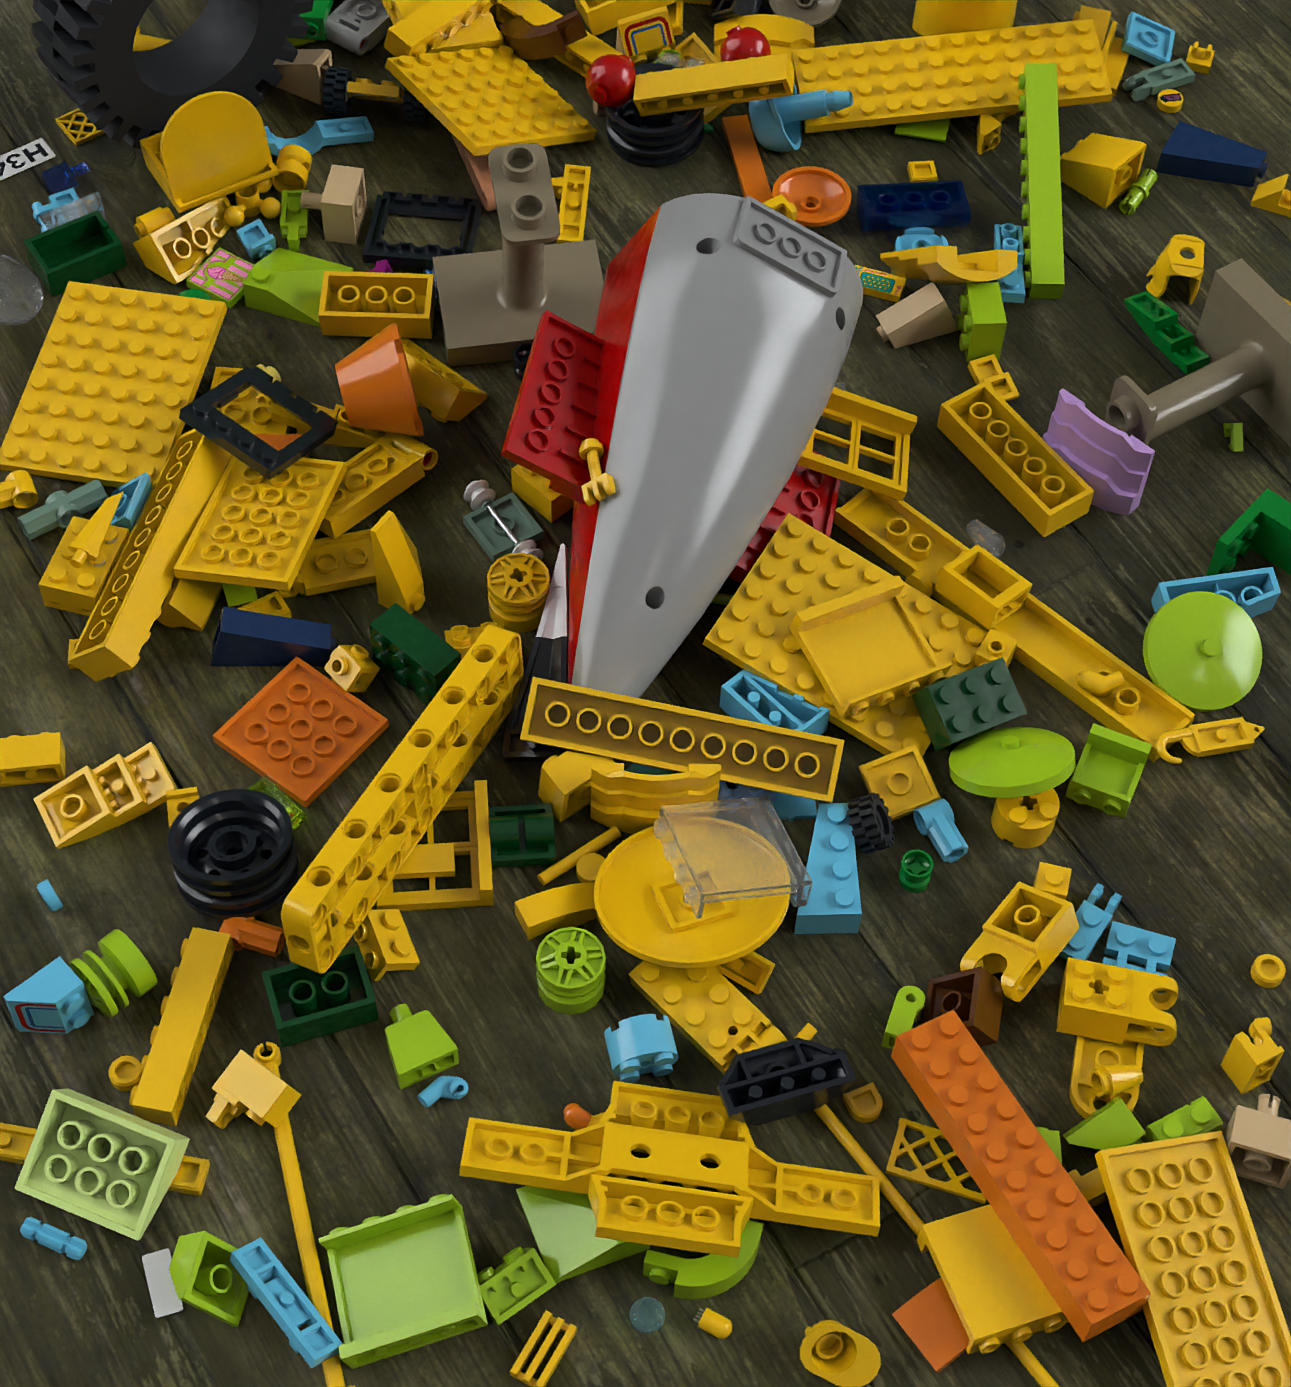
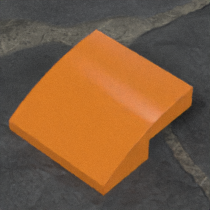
[892,1277,970,1373]

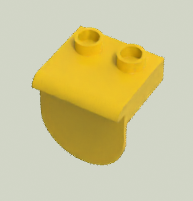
[139,91,279,213]

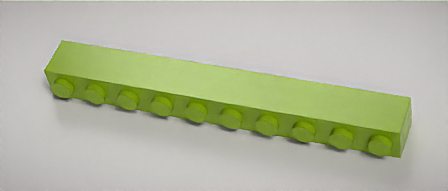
[1018,63,1065,299]

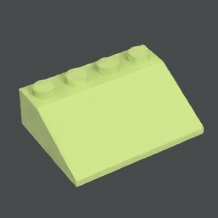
[14,1089,190,1241]

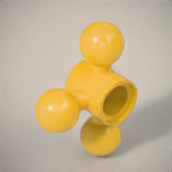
[223,178,281,227]

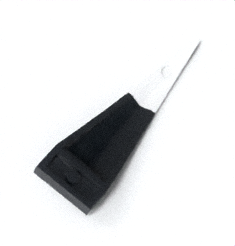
[502,543,568,762]

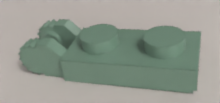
[1122,58,1196,101]

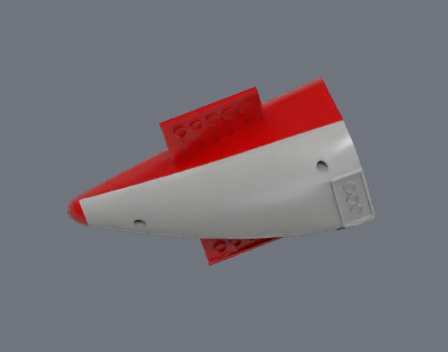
[501,193,863,698]

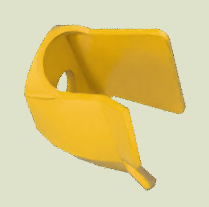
[1146,234,1205,305]

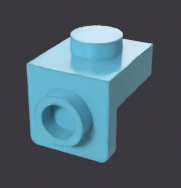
[236,218,276,261]

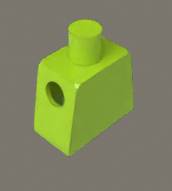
[385,1004,459,1090]

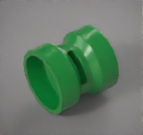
[898,849,933,893]

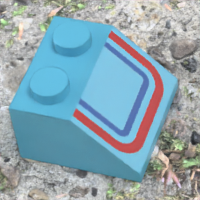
[3,956,94,1034]

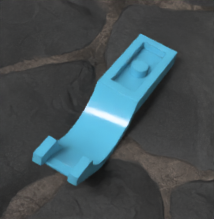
[264,116,374,156]

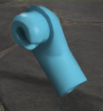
[417,1076,469,1109]

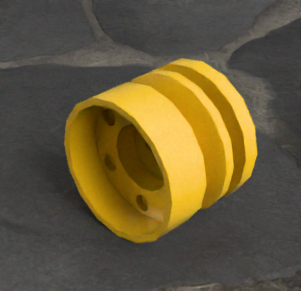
[487,553,550,633]

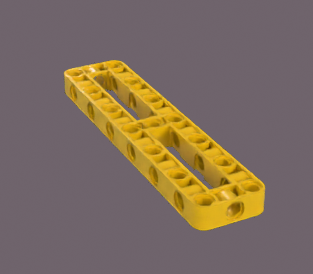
[281,624,524,974]

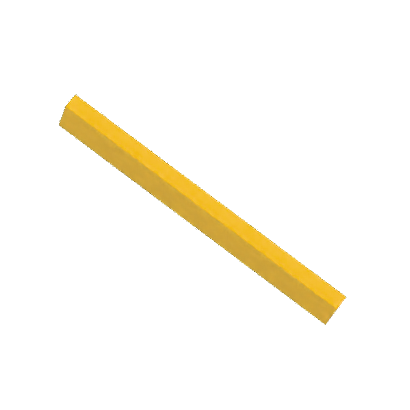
[833,488,1195,762]

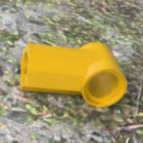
[0,470,38,509]

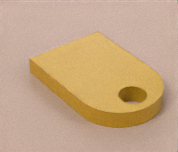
[1069,1035,1145,1119]

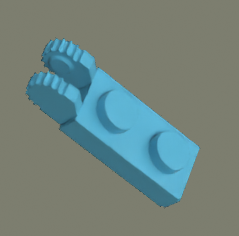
[1058,883,1122,960]

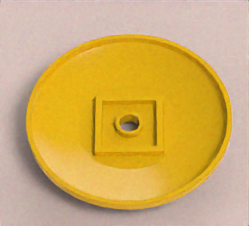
[594,819,790,968]

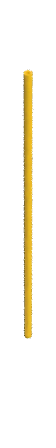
[814,1104,1060,1387]

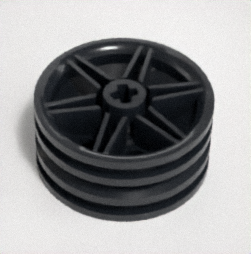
[605,63,704,167]
[168,789,299,920]

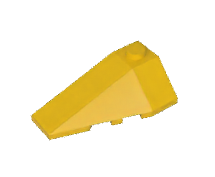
[133,196,232,285]

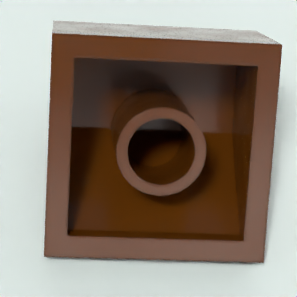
[923,966,1004,1047]

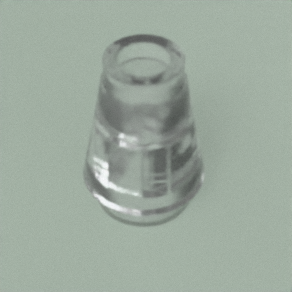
[966,519,1006,558]

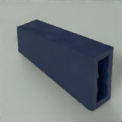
[1156,121,1268,187]
[210,607,336,666]

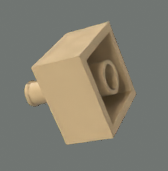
[300,165,367,245]
[1223,1094,1291,1189]

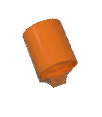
[218,916,285,958]

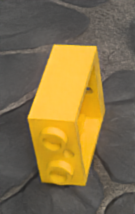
[934,544,1032,630]

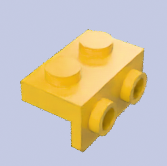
[353,909,420,981]

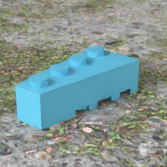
[1151,567,1281,618]
[794,803,862,934]

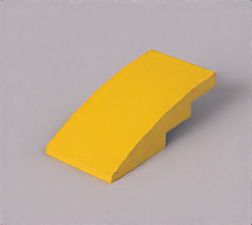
[34,742,177,849]

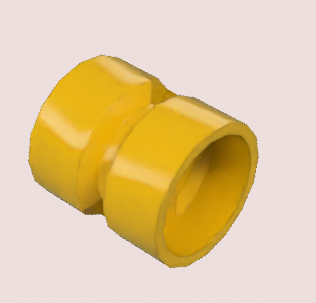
[272,144,312,193]

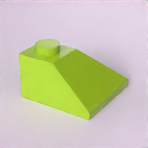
[168,1231,249,1327]

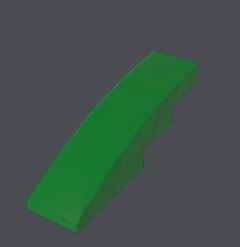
[1124,291,1210,375]

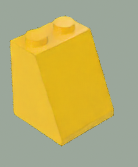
[1060,133,1147,209]

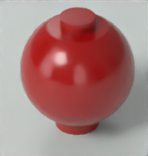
[720,25,771,62]
[585,54,637,107]

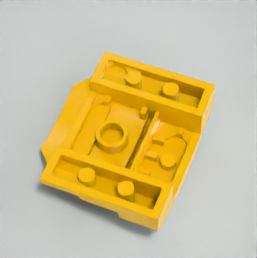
[714,14,815,90]
[880,245,1017,285]
[590,763,721,834]

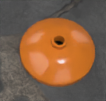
[772,166,851,227]

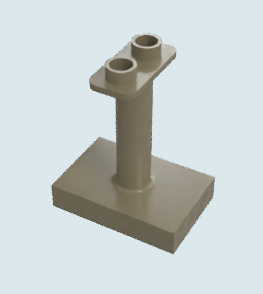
[433,143,604,367]
[1104,258,1291,447]

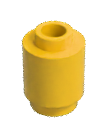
[134,207,175,239]

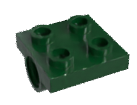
[488,803,556,868]

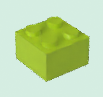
[956,282,1007,362]

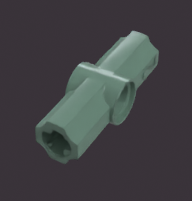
[17,479,108,540]

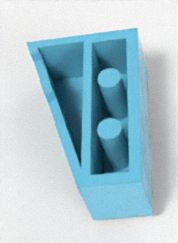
[719,669,830,735]

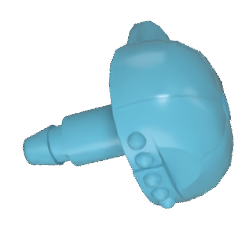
[748,84,853,152]

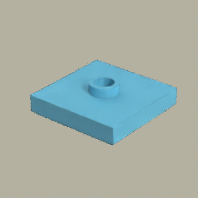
[1121,11,1176,66]

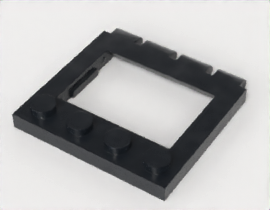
[362,191,483,269]
[179,367,338,480]

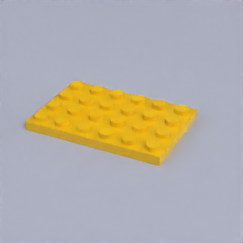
[173,456,346,591]

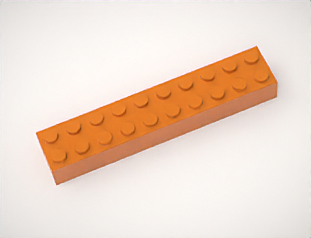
[891,1010,1151,1342]

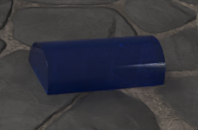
[857,180,971,232]

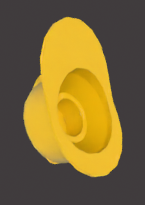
[800,1320,881,1387]

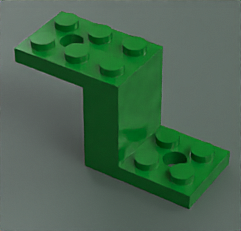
[1206,488,1291,576]

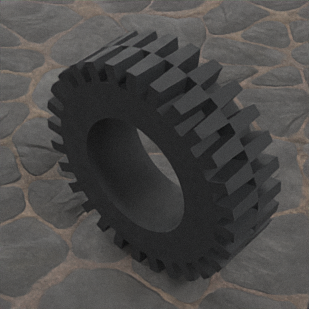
[32,0,314,149]

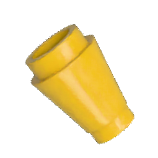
[1090,1064,1143,1098]

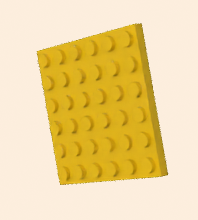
[385,45,597,156]

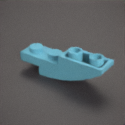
[993,223,1025,303]

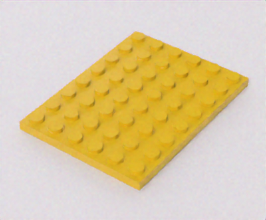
[0,281,227,487]
[703,513,988,756]

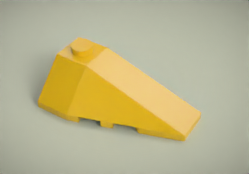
[370,510,425,614]

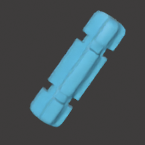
[20,1217,87,1260]

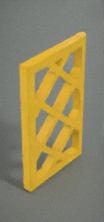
[885,1118,986,1204]

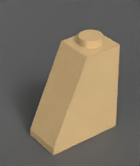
[270,49,333,105]
[876,281,957,349]

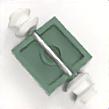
[463,480,543,562]

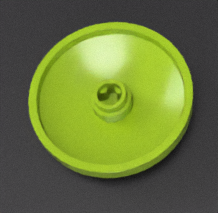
[1143,591,1262,712]
[949,727,1075,798]

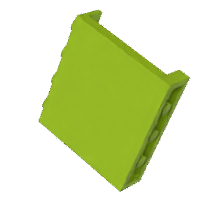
[319,1194,488,1369]

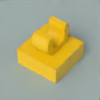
[1185,42,1214,74]

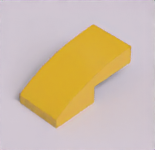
[967,354,1019,401]

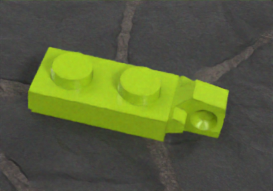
[280,190,309,252]

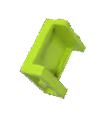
[1065,723,1152,818]

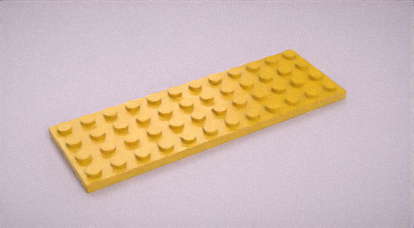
[792,19,1113,133]

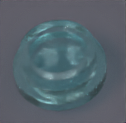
[630,1297,665,1333]

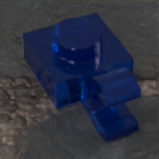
[40,160,91,195]

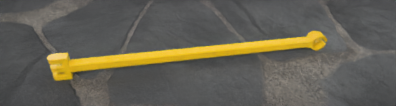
[253,1042,355,1387]

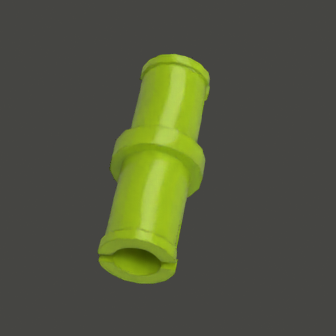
[1119,168,1158,215]

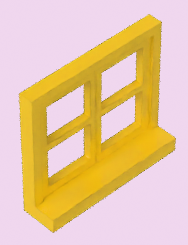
[797,387,917,501]
[377,780,494,911]

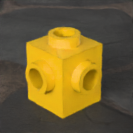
[324,644,380,692]

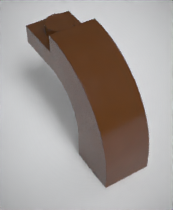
[499,10,588,60]

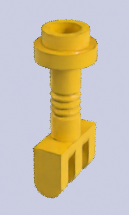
[579,438,616,506]

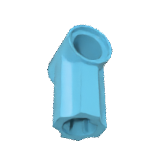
[913,799,969,863]

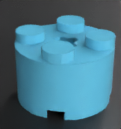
[604,1014,678,1083]

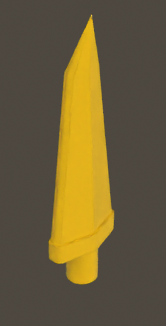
[68,491,124,568]

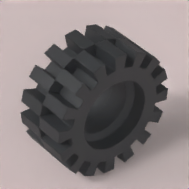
[847,793,895,854]

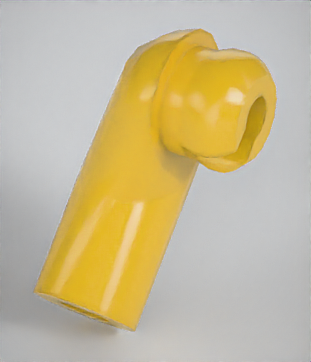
[1076,670,1125,695]

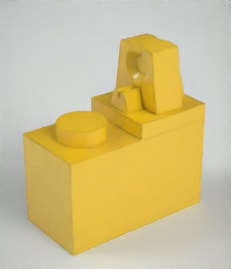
[205,1050,301,1129]

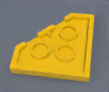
[210,366,290,434]

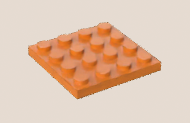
[212,656,389,808]

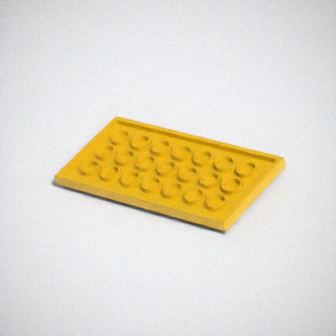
[1094,1131,1291,1387]

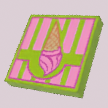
[186,247,254,309]

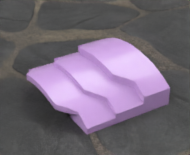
[1042,388,1155,516]

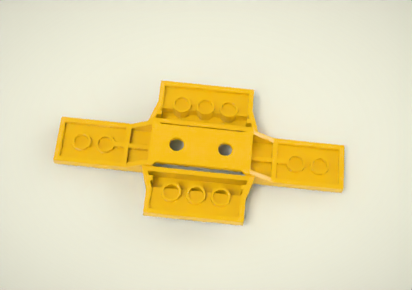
[459,1081,880,1258]

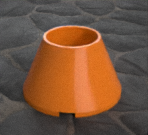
[335,323,425,437]

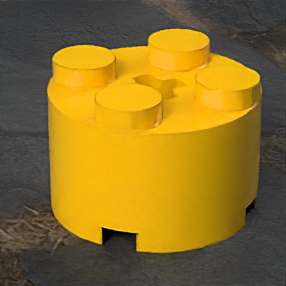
[991,788,1060,849]

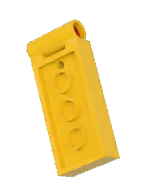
[319,432,438,539]
[628,960,787,1074]

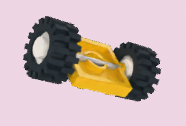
[323,66,429,124]

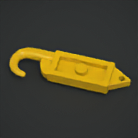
[1155,717,1265,764]

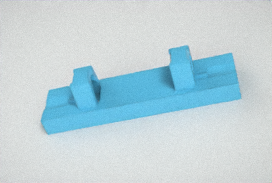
[230,1238,343,1369]

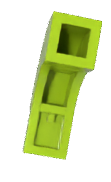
[643,1220,763,1300]

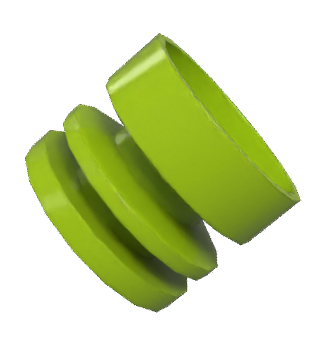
[536,927,606,1015]
[69,929,158,1019]

